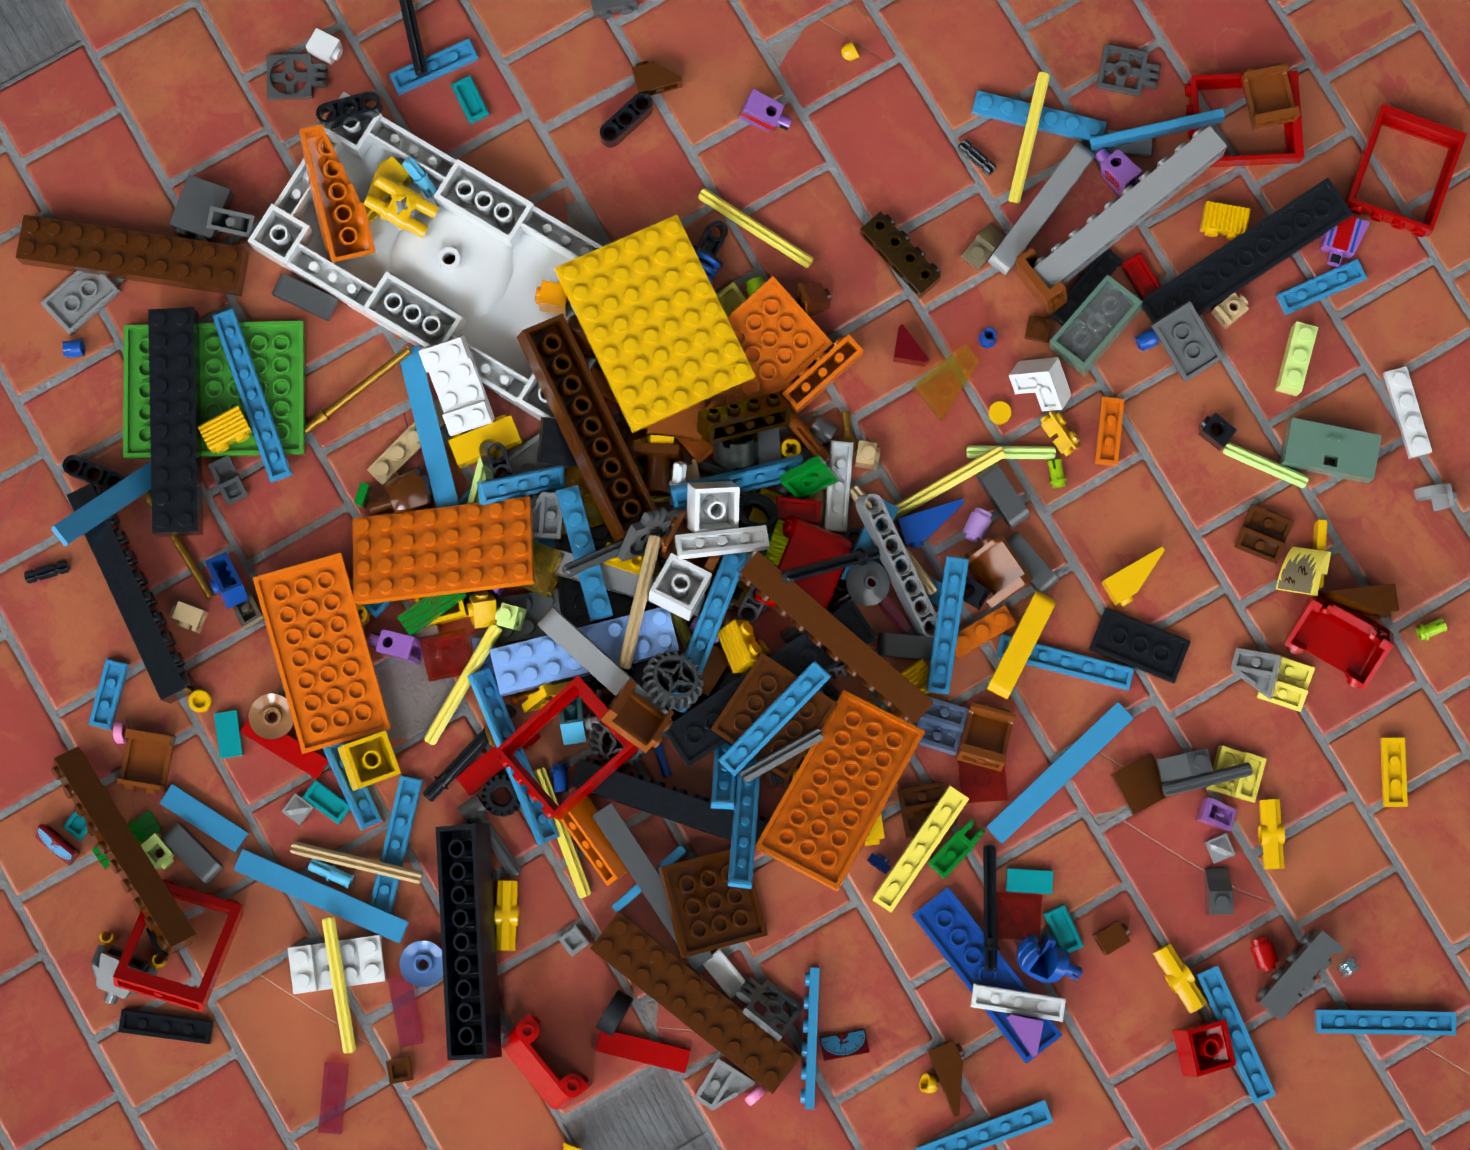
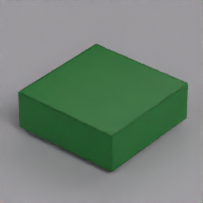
[354,482,372,509]

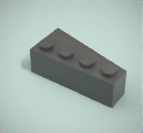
[1256,930,1345,1020]

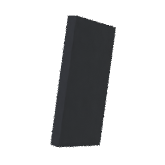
[537,417,629,467]
[1089,607,1191,684]

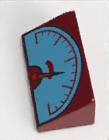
[36,824,80,866]
[819,1029,869,1061]

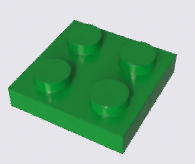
[779,455,839,499]

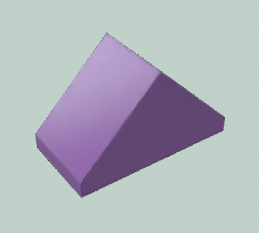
[1196,797,1237,831]
[1005,1014,1044,1057]

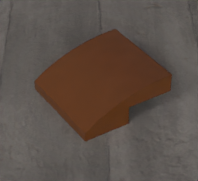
[1234,504,1294,564]
[672,638,729,698]
[1110,754,1168,815]
[897,782,951,838]

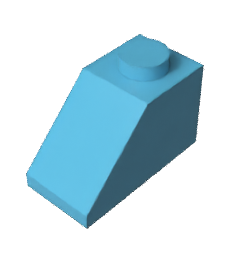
[559,696,586,745]

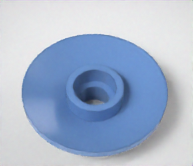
[399,941,443,987]

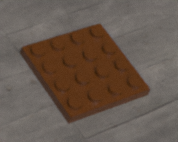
[710,652,838,780]
[658,849,768,958]

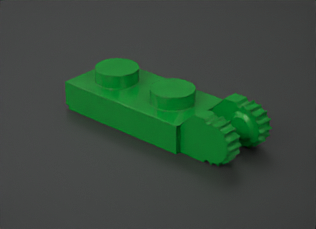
[927,818,986,880]

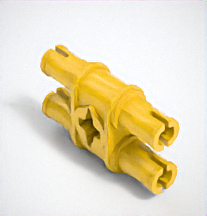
[363,174,439,238]

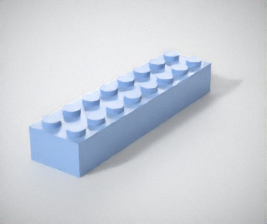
[489,607,680,697]

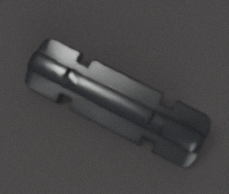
[958,139,996,176]
[24,560,70,584]

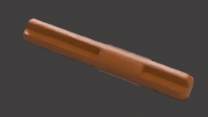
[788,409,831,463]

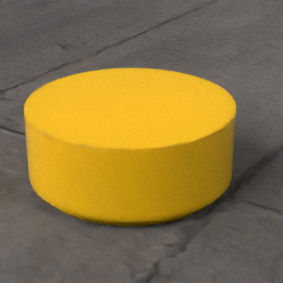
[988,401,1011,425]
[188,689,213,713]

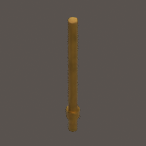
[304,346,412,434]
[143,490,215,600]

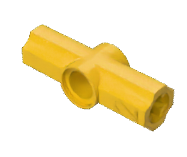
[1258,799,1285,870]
[494,881,519,951]
[1153,943,1207,1014]

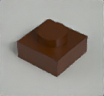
[1025,316,1051,343]
[386,1056,414,1084]

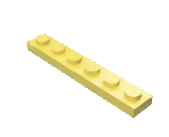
[872,785,969,913]

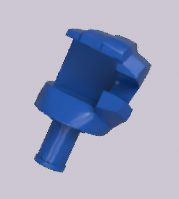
[1016,934,1082,983]

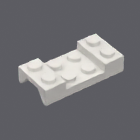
[418,334,495,436]
[288,935,388,994]

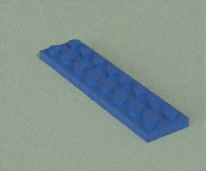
[912,887,1062,1064]

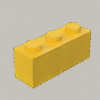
[448,414,523,469]

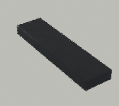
[1049,249,1123,326]
[118,1009,214,1044]

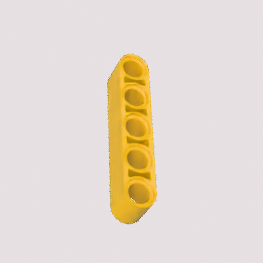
[987,590,1057,699]

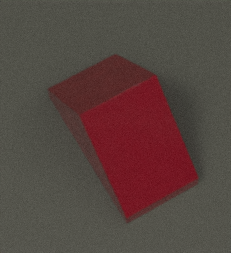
[893,324,929,367]

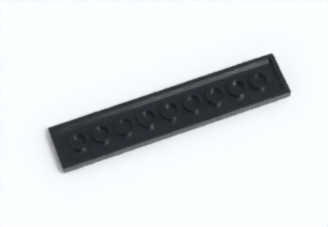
[1141,178,1353,323]
[665,600,878,767]

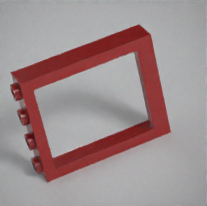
[1185,71,1304,167]
[1345,103,1467,237]
[495,675,639,821]
[113,879,243,1013]

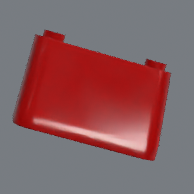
[754,515,851,616]
[1284,590,1394,690]
[502,1012,592,1110]

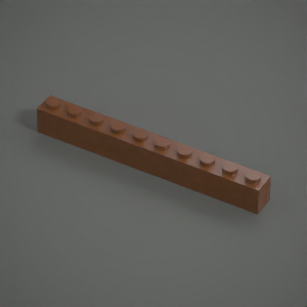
[51,746,196,955]

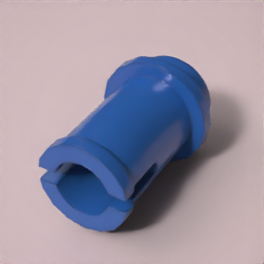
[978,328,997,348]
[550,763,569,792]

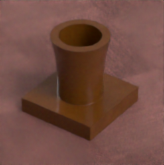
[633,442,684,497]

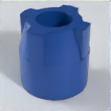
[1134,329,1159,352]
[62,339,85,358]

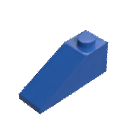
[897,498,964,549]

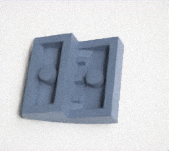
[916,696,969,756]

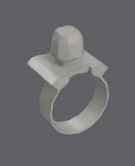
[1413,484,1458,512]

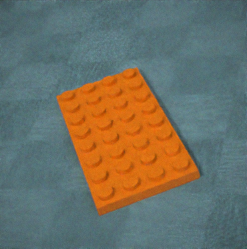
[674,276,833,464]
[353,496,535,605]
[253,553,392,754]
[755,690,925,892]

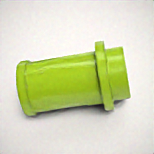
[1047,459,1067,488]
[1416,617,1447,641]

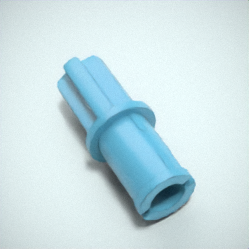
[402,157,438,198]
[308,859,354,889]

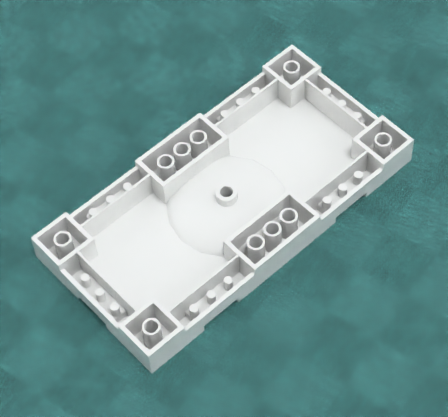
[248,91,603,421]

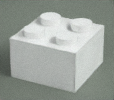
[687,481,740,533]
[648,553,712,621]

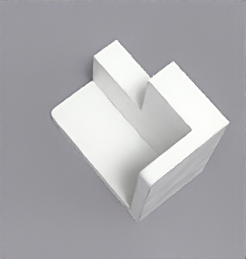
[1009,357,1071,411]

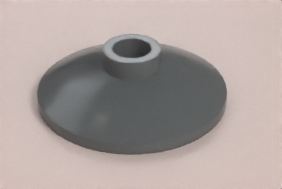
[846,561,890,606]

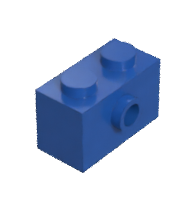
[205,552,248,609]

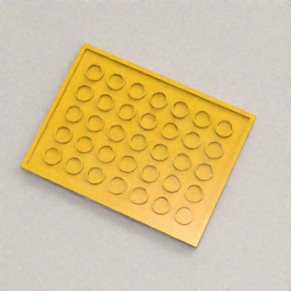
[554,215,756,433]

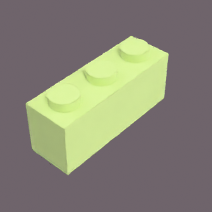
[1275,321,1318,396]

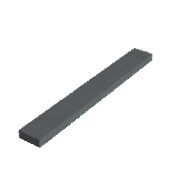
[592,803,713,970]

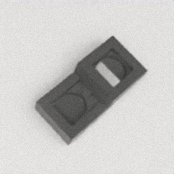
[208,456,249,505]

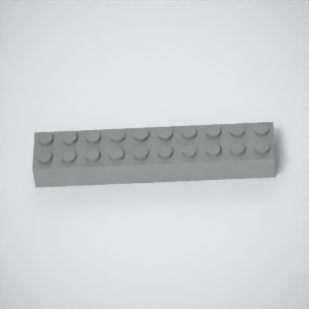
[1033,126,1227,289]

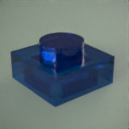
[866,852,891,875]

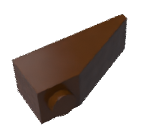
[796,282,832,317]
[1324,584,1400,619]
[927,1040,965,1117]

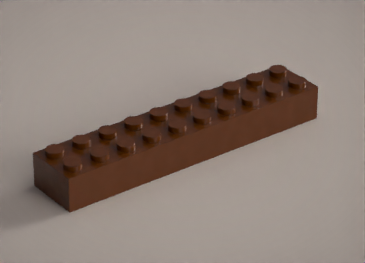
[16,215,249,296]
[516,313,656,542]
[737,550,934,723]
[590,912,801,1094]

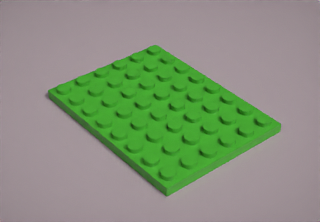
[123,321,305,459]

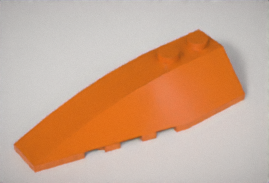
[299,124,376,263]

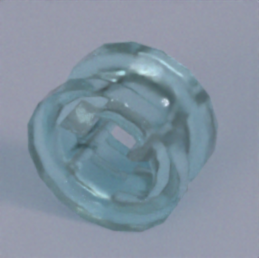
[1336,957,1360,978]

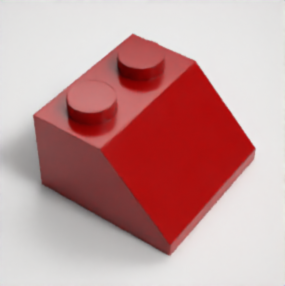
[1172,1019,1236,1077]

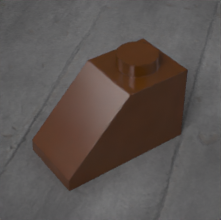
[632,61,682,96]

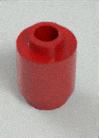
[1250,936,1279,972]

